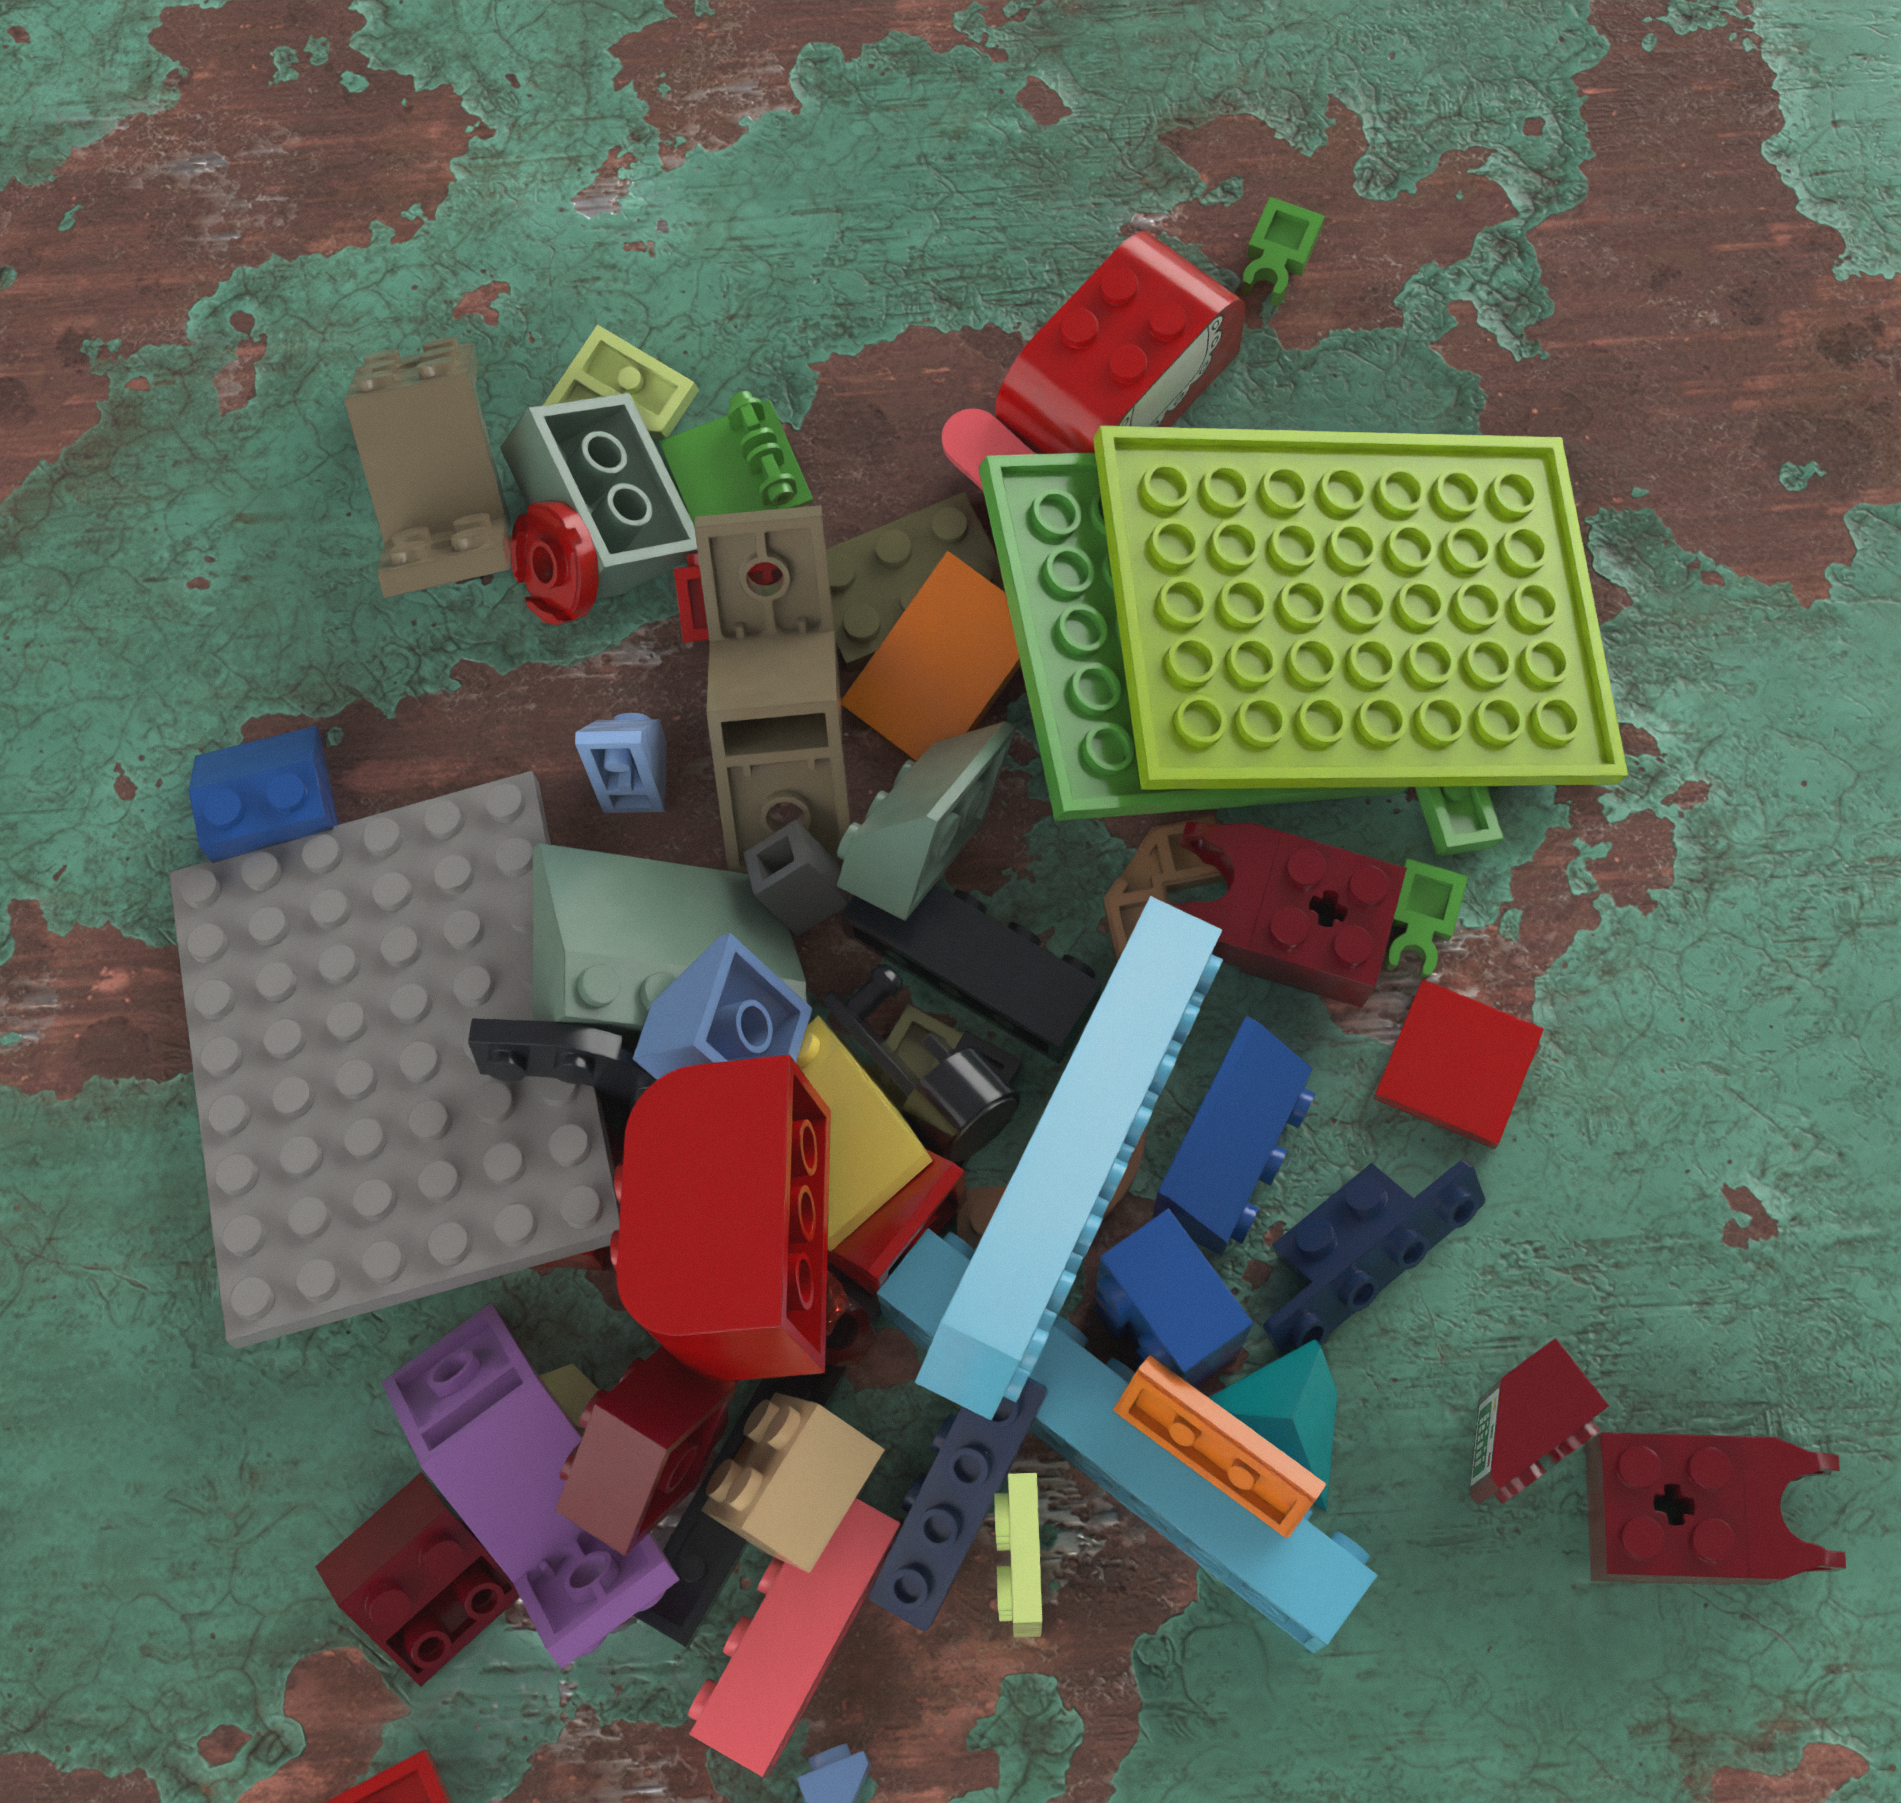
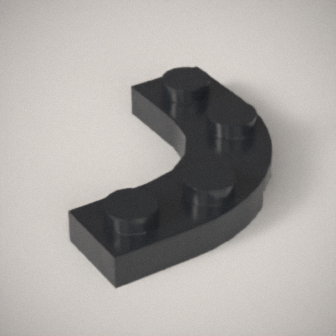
[468,1018,657,1123]

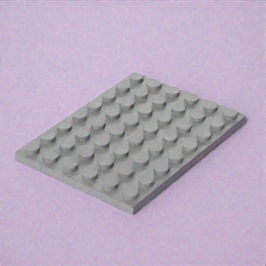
[169,771,621,1349]

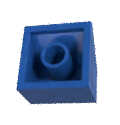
[189,725,339,863]

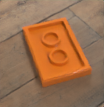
[841,551,1021,761]

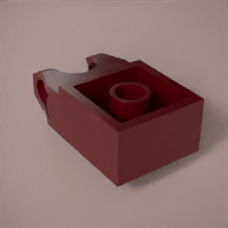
[1164,822,1407,1008]
[555,1346,741,1556]
[1585,1432,1846,1585]

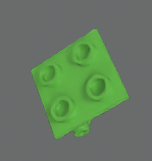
[659,391,813,524]

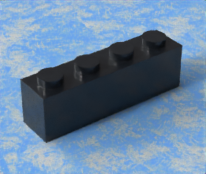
[840,884,1101,1064]

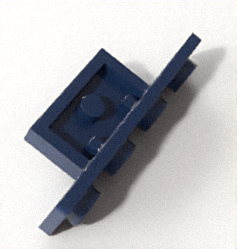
[1263,1159,1486,1358]
[869,1377,1048,1631]

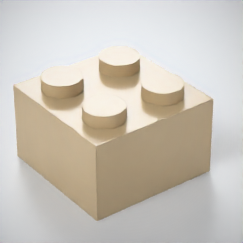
[701,1392,885,1573]

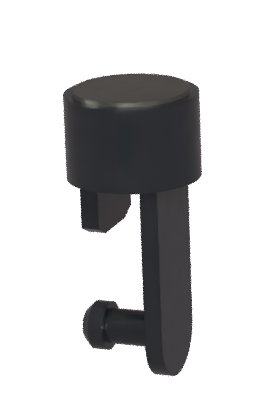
[822,964,1020,1163]

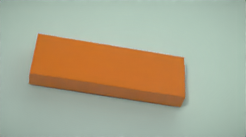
[1113,1355,1326,1539]

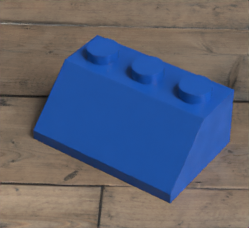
[1151,1016,1316,1256]

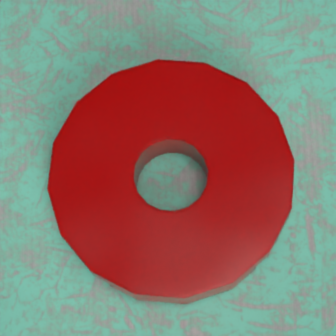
[510,500,599,625]

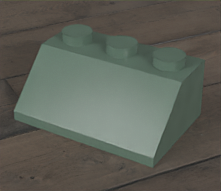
[500,393,698,600]
[836,721,1016,921]

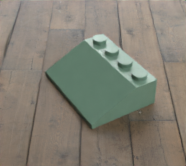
[532,843,806,1048]

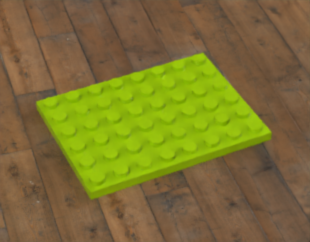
[1093,426,1628,790]

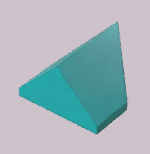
[1208,1339,1338,1511]

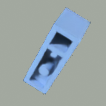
[575,713,667,813]

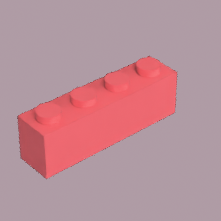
[688,1498,902,1778]

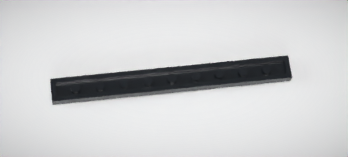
[633,1030,1022,1649]

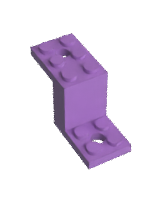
[381,1302,680,1669]

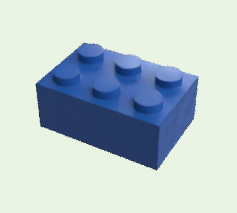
[1093,1208,1253,1388]

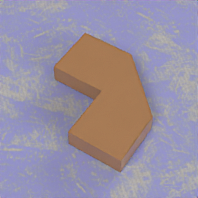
[1103,815,1224,964]

